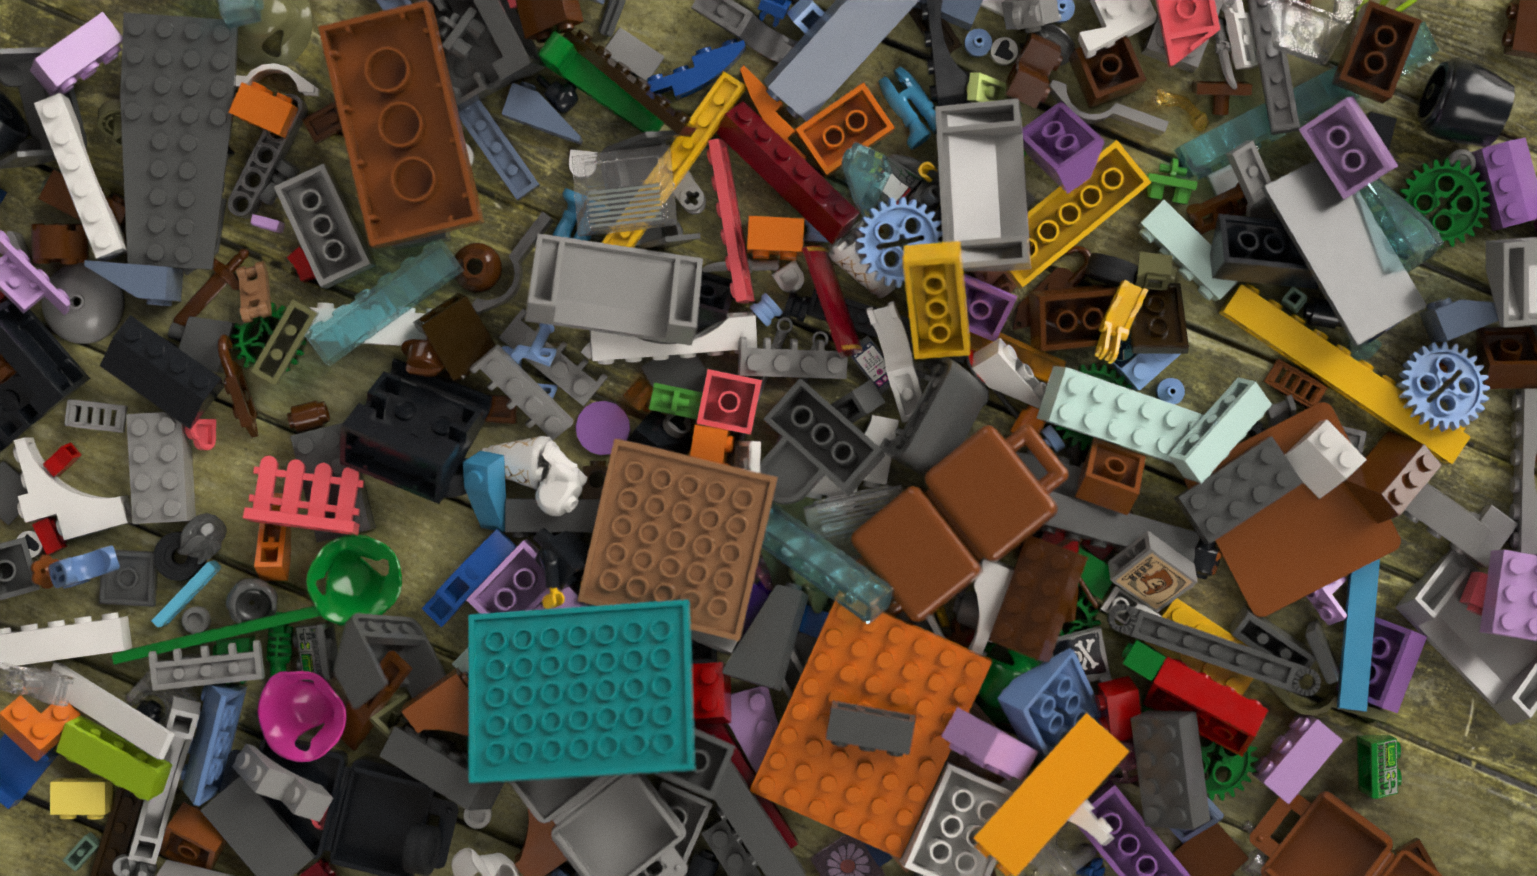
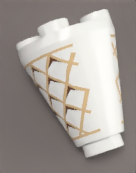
[827,220,895,298]
[482,436,560,490]

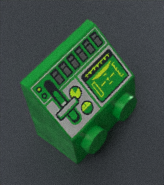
[1357,735,1402,799]

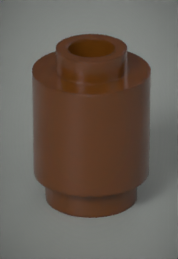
[287,400,330,433]

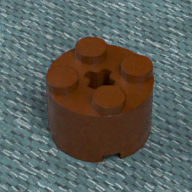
[31,223,89,264]

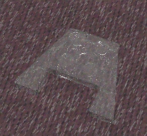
[1267,0,1363,66]

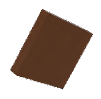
[1171,823,1249,876]

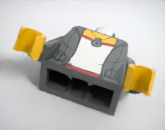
[853,154,938,233]

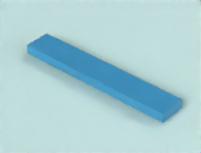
[1337,559,1380,712]

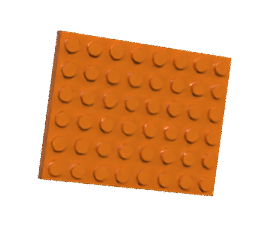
[749,591,992,859]

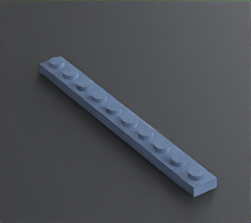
[376,0,540,201]

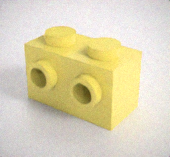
[50,778,113,819]

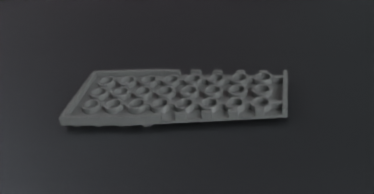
[120,12,239,269]

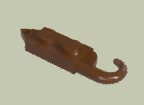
[1012,246,1091,330]
[217,334,259,438]

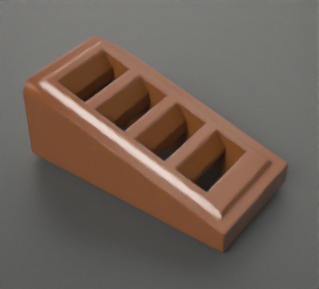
[1263,358,1328,409]

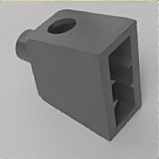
[168,316,238,373]

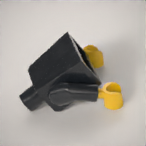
[534,527,590,609]

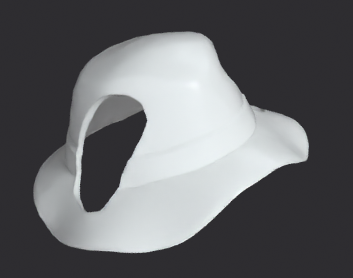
[451,848,520,876]

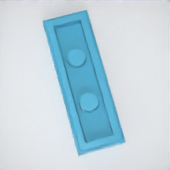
[152,560,222,628]

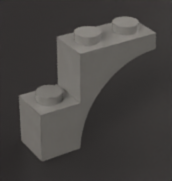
[232,743,333,822]

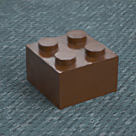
[1068,35,1147,109]

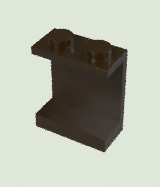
[413,293,496,381]

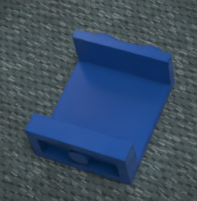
[0,734,59,809]

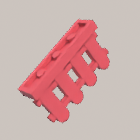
[243,456,365,536]

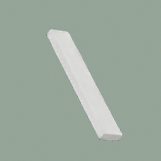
[44,662,175,759]

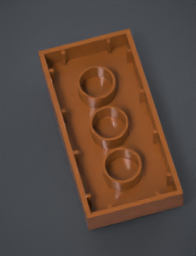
[318,0,484,249]

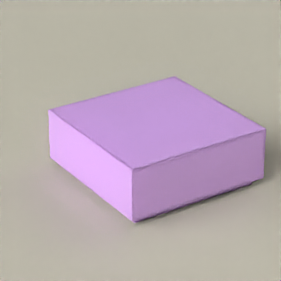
[250,214,285,233]

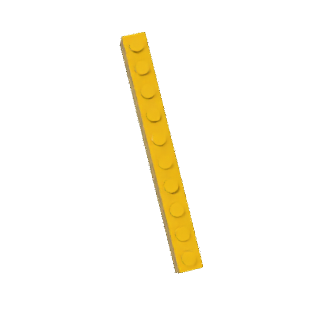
[1218,283,1471,464]

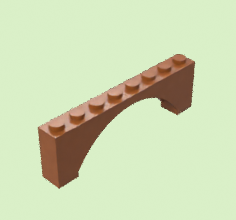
[401,667,567,876]

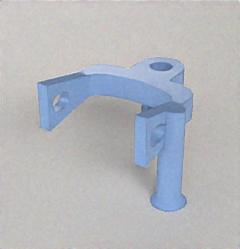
[501,323,558,399]

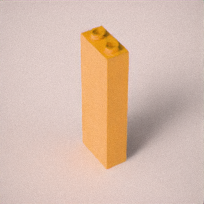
[974,713,1129,876]

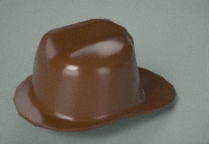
[401,339,445,377]

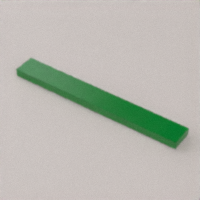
[111,605,321,664]

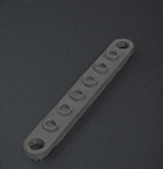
[1107,604,1321,696]

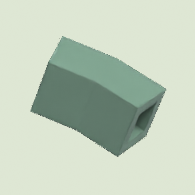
[1279,287,1307,314]

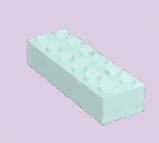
[1037,366,1204,464]

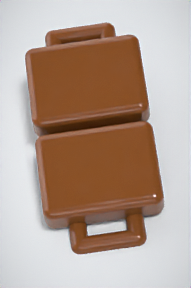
[845,424,1068,621]
[1250,791,1443,876]

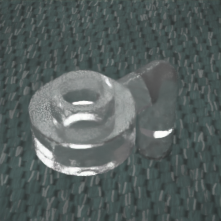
[1241,820,1273,876]

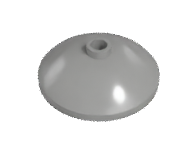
[42,263,125,344]

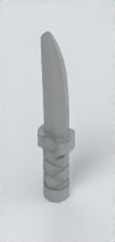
[1214,19,1237,89]
[702,258,779,273]

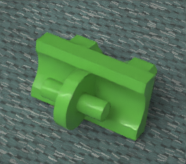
[1145,158,1198,205]
[649,383,703,419]

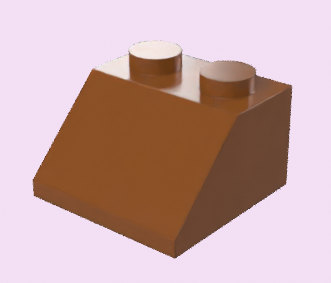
[1075,438,1146,515]
[160,802,227,870]

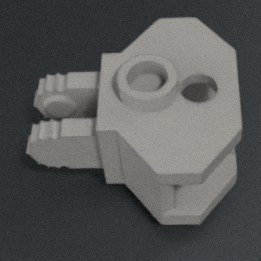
[1002,0,1062,33]

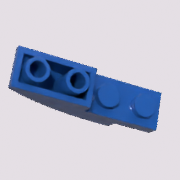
[647,39,746,100]
[422,528,517,627]

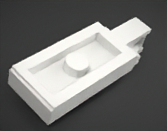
[1222,0,1259,70]

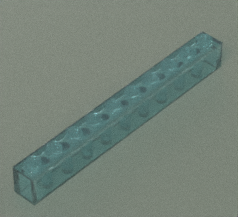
[1174,21,1440,180]

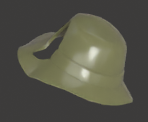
[223,0,312,66]

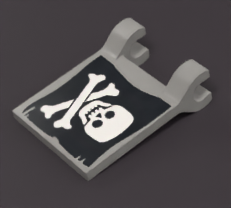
[1050,626,1112,683]

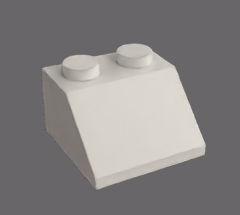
[1285,420,1366,499]

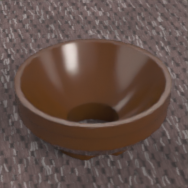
[452,243,502,293]

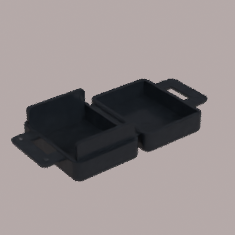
[219,738,459,876]

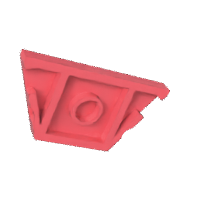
[1156,0,1220,67]

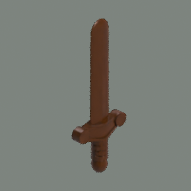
[173,249,249,326]

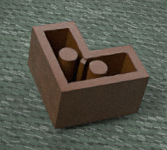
[1006,32,1063,109]

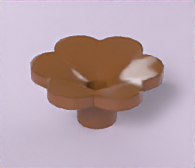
[31,554,59,589]

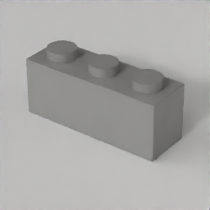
[1403,483,1493,556]

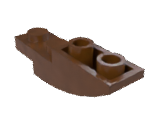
[340,651,413,751]

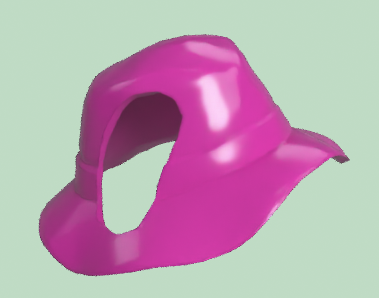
[258,671,346,762]

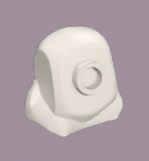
[535,441,587,516]

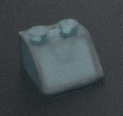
[842,142,893,218]

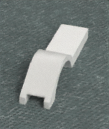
[236,63,320,97]
[867,301,923,423]

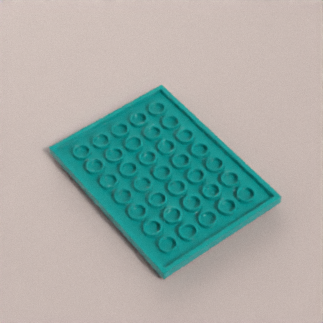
[469,599,695,784]

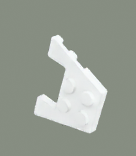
[1078,0,1157,58]

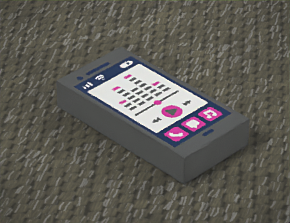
[850,335,891,394]

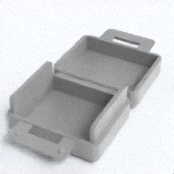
[509,774,688,876]

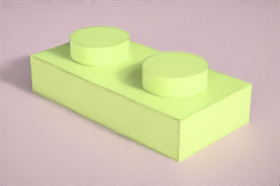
[967,73,1007,103]

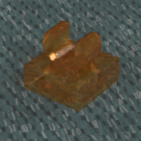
[623,376,653,412]

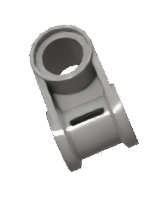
[672,171,706,215]

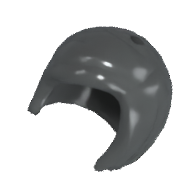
[226,578,278,623]

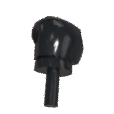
[536,75,579,113]

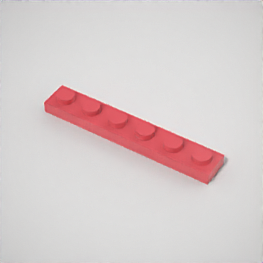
[707,138,755,304]

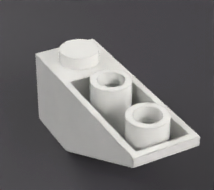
[972,338,1047,409]

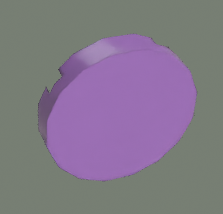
[576,401,631,455]

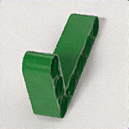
[537,31,665,133]

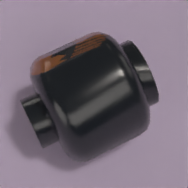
[1193,539,1222,580]

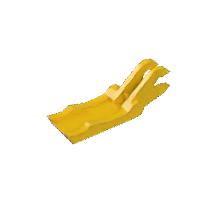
[1094,280,1149,364]

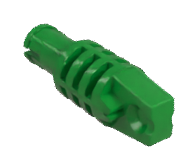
[266,611,293,679]

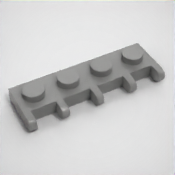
[499,308,608,407]
[738,337,848,379]
[469,344,574,441]
[149,640,265,691]

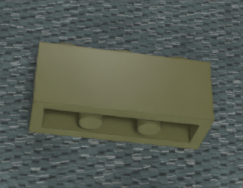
[251,299,319,386]

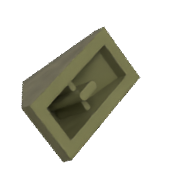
[370,691,412,738]

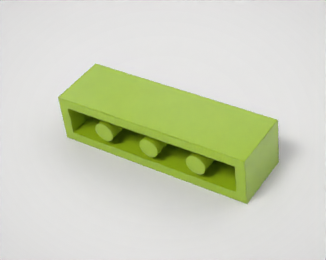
[56,716,173,801]

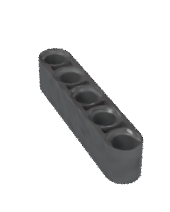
[227,94,308,219]

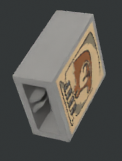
[1108,531,1198,613]

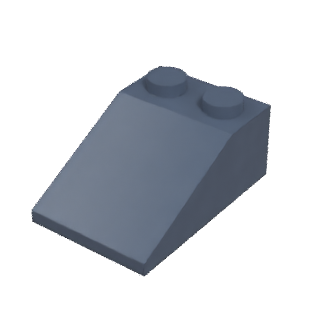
[84,260,183,306]
[1419,297,1499,343]

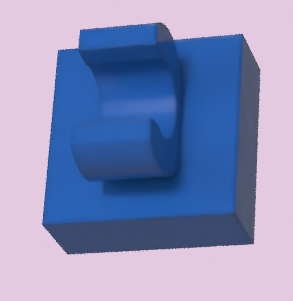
[758,0,792,27]

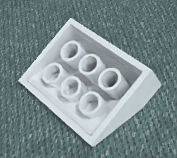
[899,761,1014,876]

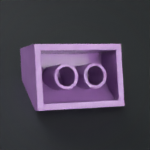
[1023,101,1105,194]
[1471,138,1537,231]
[964,274,1017,342]
[1336,617,1427,713]

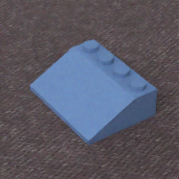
[998,648,1101,767]
[181,683,247,806]

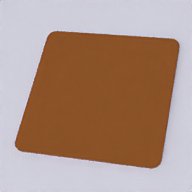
[1184,402,1401,617]

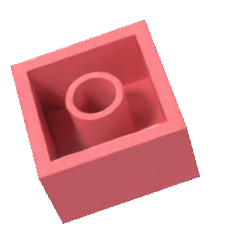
[697,369,762,435]

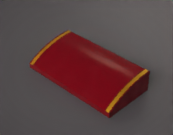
[802,246,863,359]

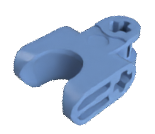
[49,545,120,589]

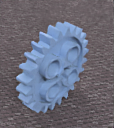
[855,197,942,288]
[1397,342,1490,432]

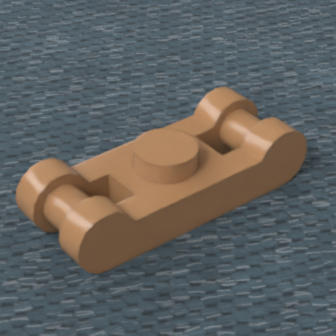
[236,261,272,323]

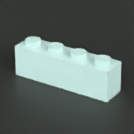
[1137,200,1238,301]
[1168,377,1272,484]

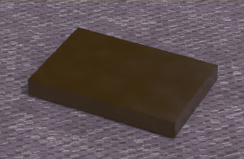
[1129,283,1189,354]

